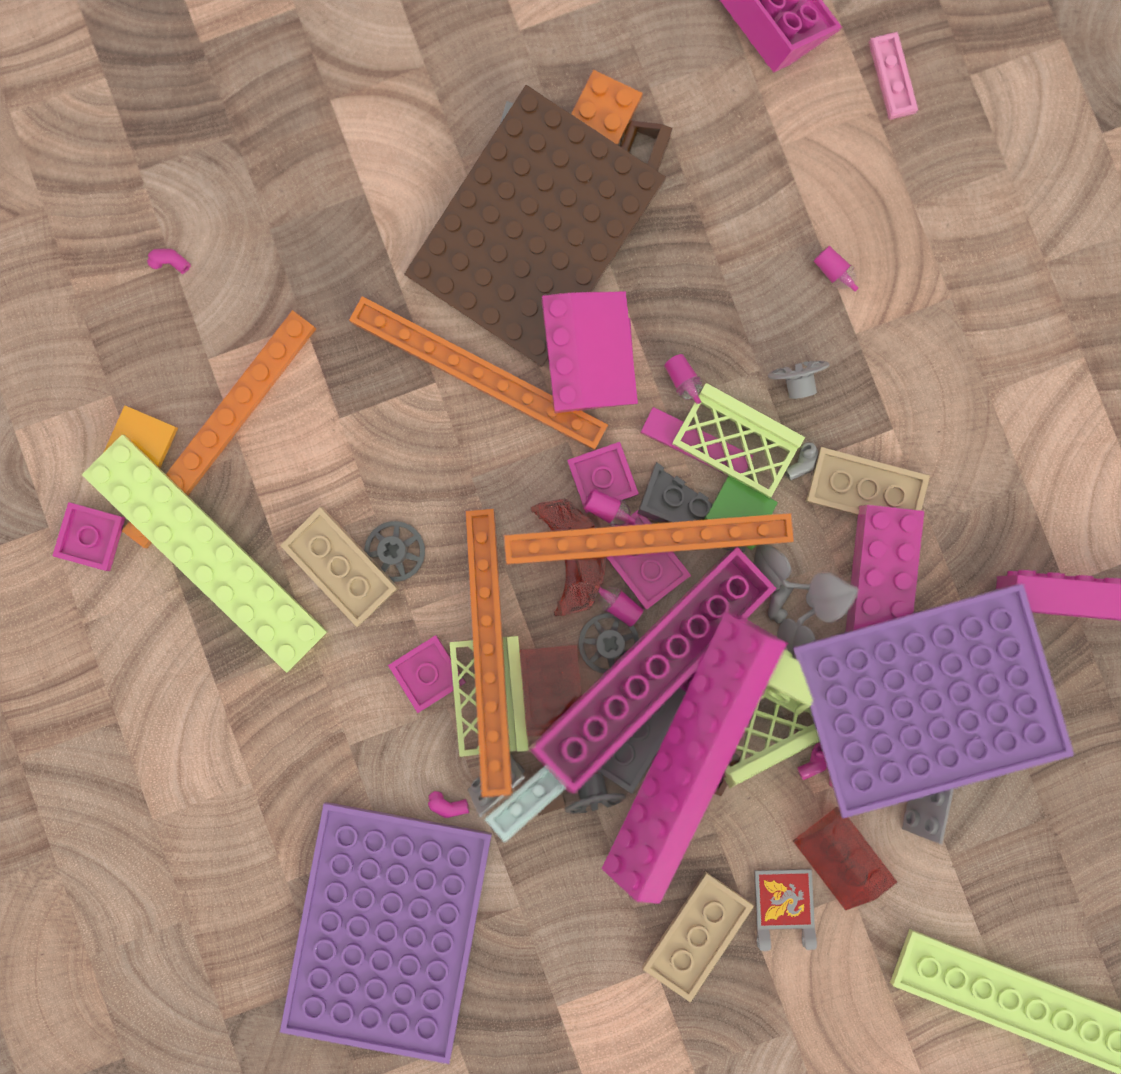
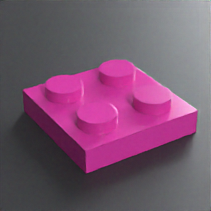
[567,442,639,513]
[52,502,126,571]
[388,635,466,713]

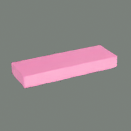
[869,32,918,120]

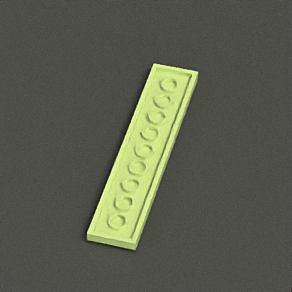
[82,434,328,673]
[890,929,1121,1074]

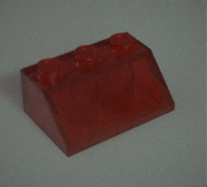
[793,807,898,911]

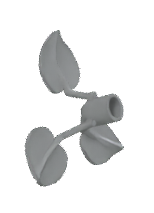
[754,544,858,659]

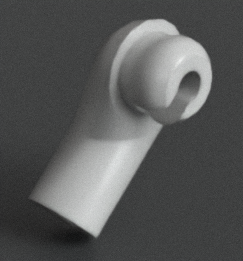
[785,442,818,481]
[767,581,794,623]

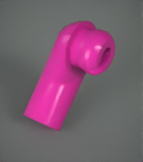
[797,742,827,780]
[428,791,469,818]

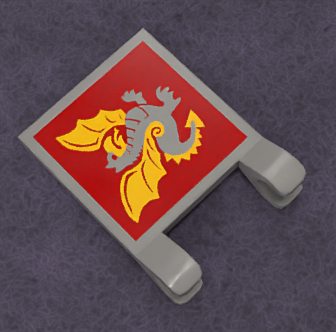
[754,869,817,951]

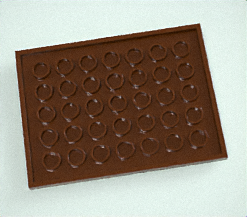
[404,85,666,367]

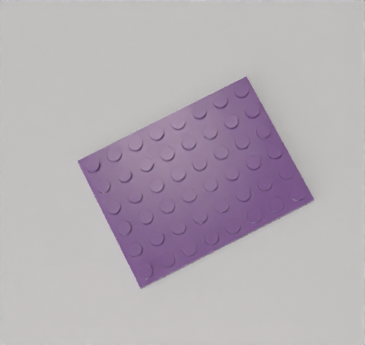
[792,584,1074,818]
[280,802,492,1064]

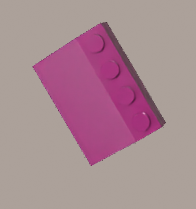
[719,0,842,73]
[542,291,638,413]

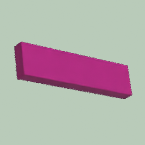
[640,407,753,476]

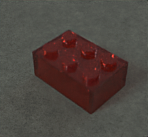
[520,644,581,737]

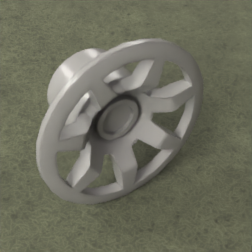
[768,360,829,399]

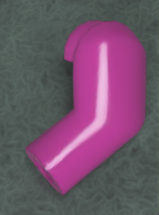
[147,249,191,274]

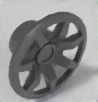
[364,521,425,582]
[579,613,639,674]
[565,774,626,814]

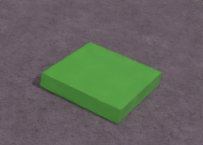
[704,476,778,550]

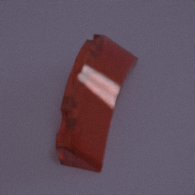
[531,498,606,617]

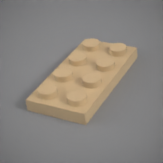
[805,447,930,516]
[280,507,399,627]
[642,871,754,1002]

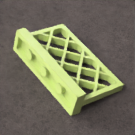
[672,383,805,498]
[449,636,529,757]
[724,696,819,788]

